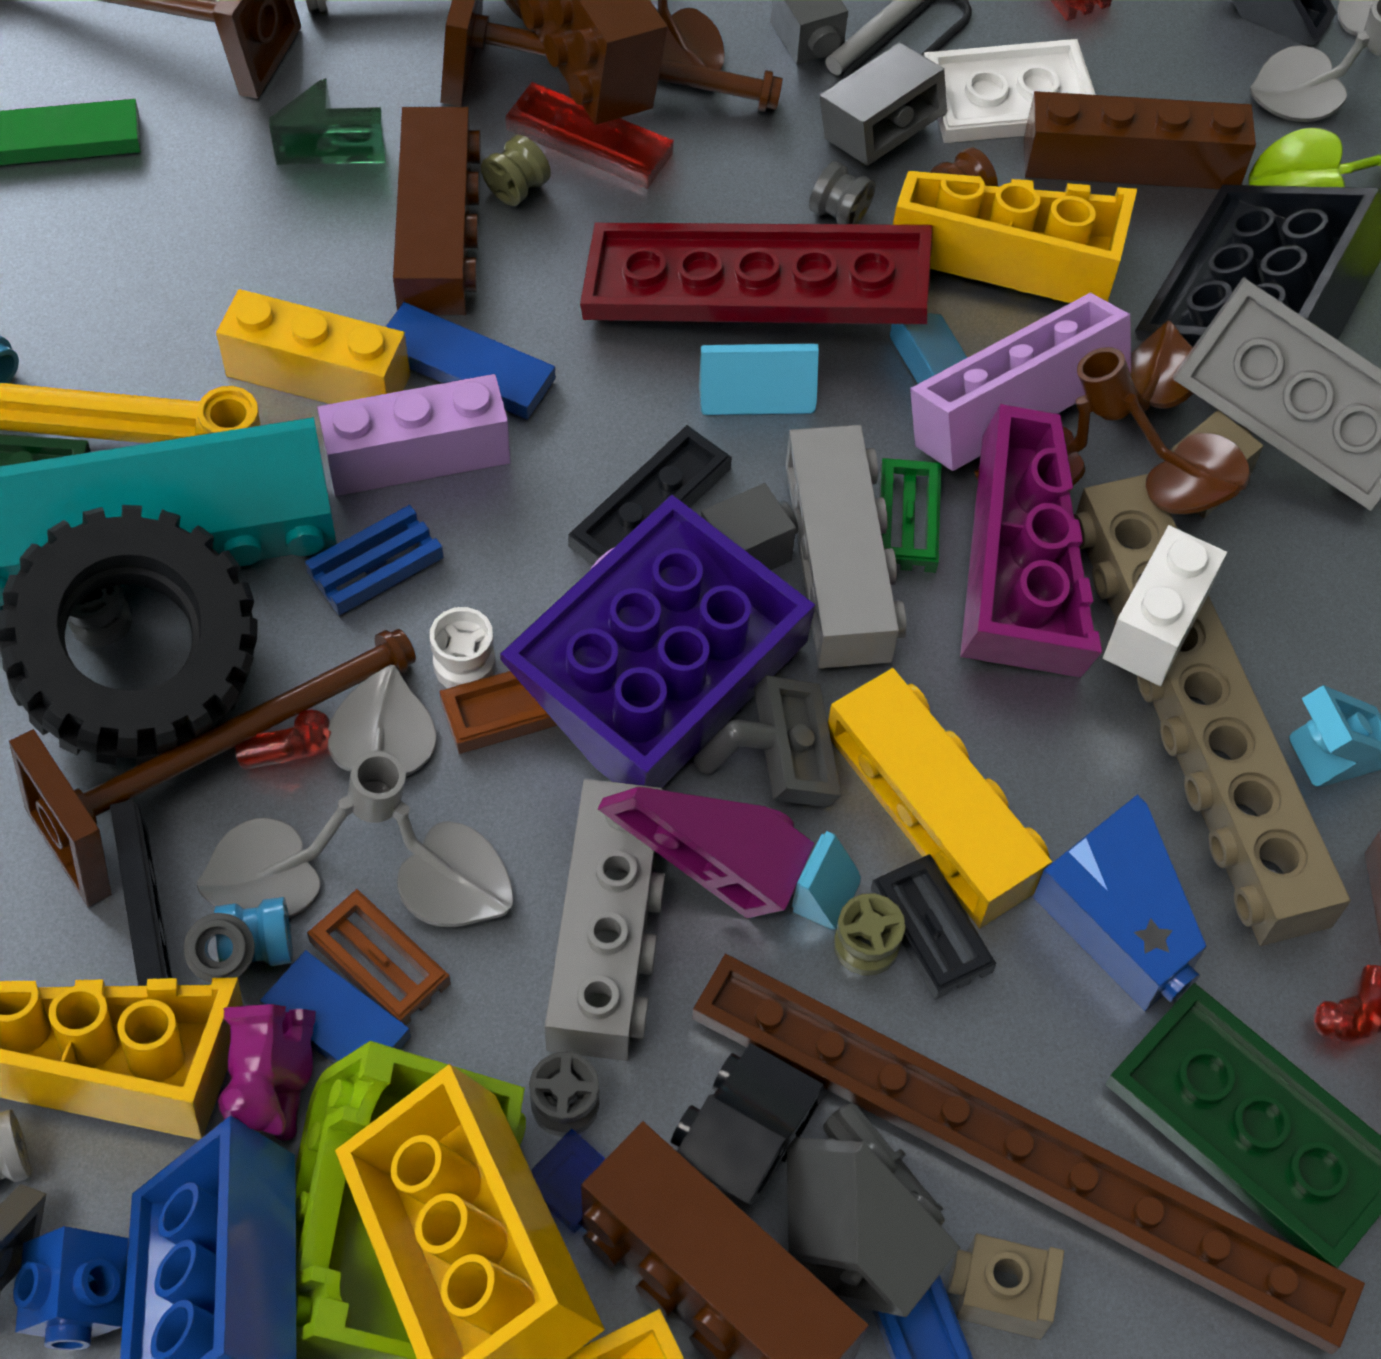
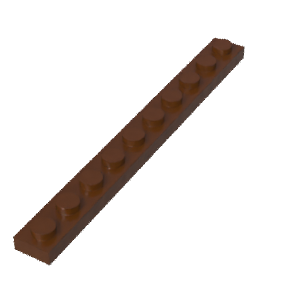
[692,953,1365,1355]

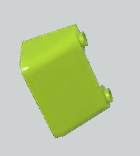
[296,1041,526,1359]

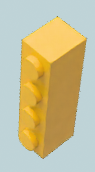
[828,668,1052,929]

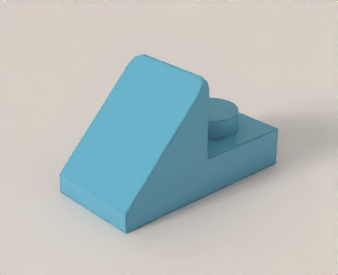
[1289,685,1381,787]

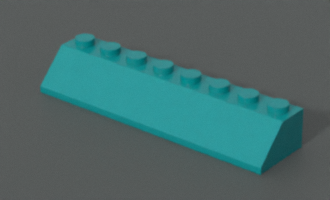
[0,417,337,606]

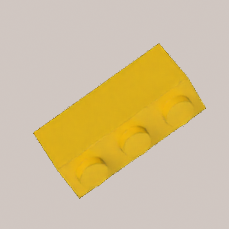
[216,289,410,404]

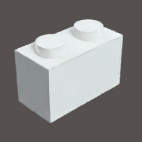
[1102,525,1227,686]

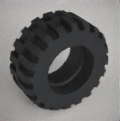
[0,505,258,765]

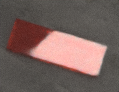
[505,82,674,189]

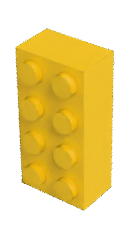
[335,1064,605,1359]

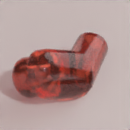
[235,710,331,770]
[1314,965,1381,1043]

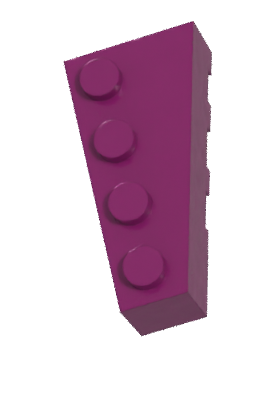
[960,404,1102,678]

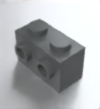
[819,42,947,166]

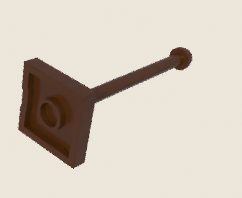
[97,0,302,99]
[440,0,783,112]
[9,629,416,907]

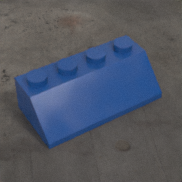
[120,1115,297,1359]

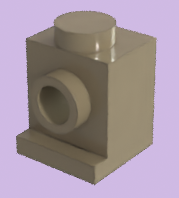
[948,1233,1065,1340]

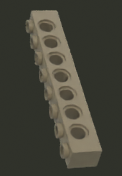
[1074,474,1351,947]

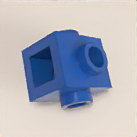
[13,1226,129,1351]

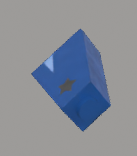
[1033,794,1207,1011]

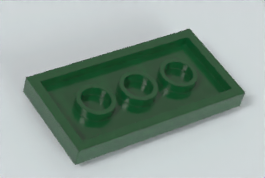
[1105,982,1381,1268]

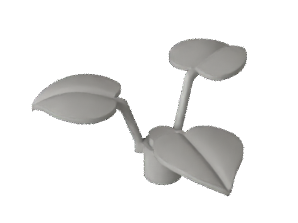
[1250,0,1381,122]
[197,665,513,927]

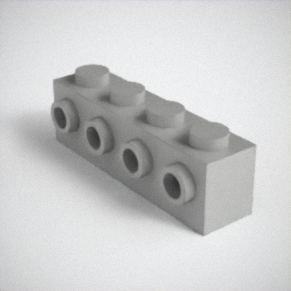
[785,425,907,669]
[545,779,665,1061]

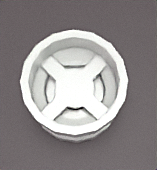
[430,607,495,689]

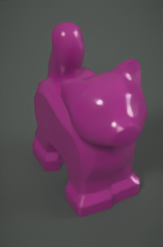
[218,1004,316,1141]

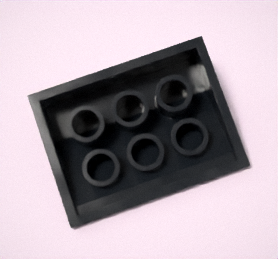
[1135,185,1381,347]

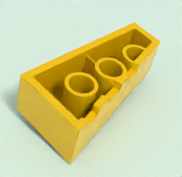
[893,171,1137,303]
[0,977,243,1140]

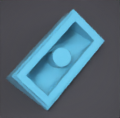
[699,344,819,415]

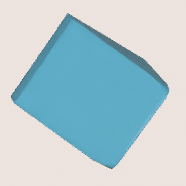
[791,831,861,930]

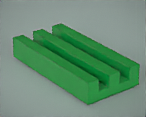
[879,458,941,573]

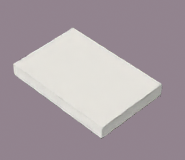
[924,39,1096,143]

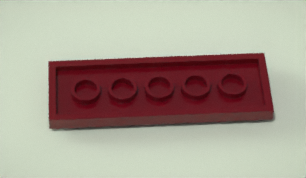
[580,222,932,324]

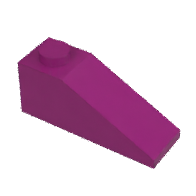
[597,786,815,918]

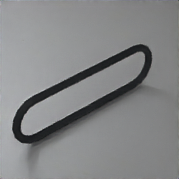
[842,0,972,80]

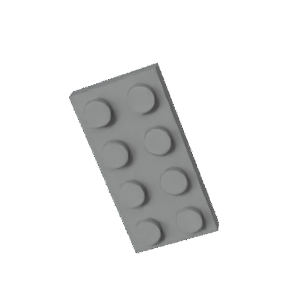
[1172,277,1381,511]

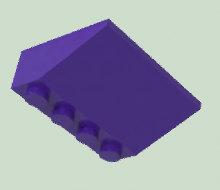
[500,495,815,788]

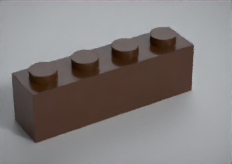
[1024,91,1256,189]
[393,107,481,315]

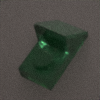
[269,78,386,165]

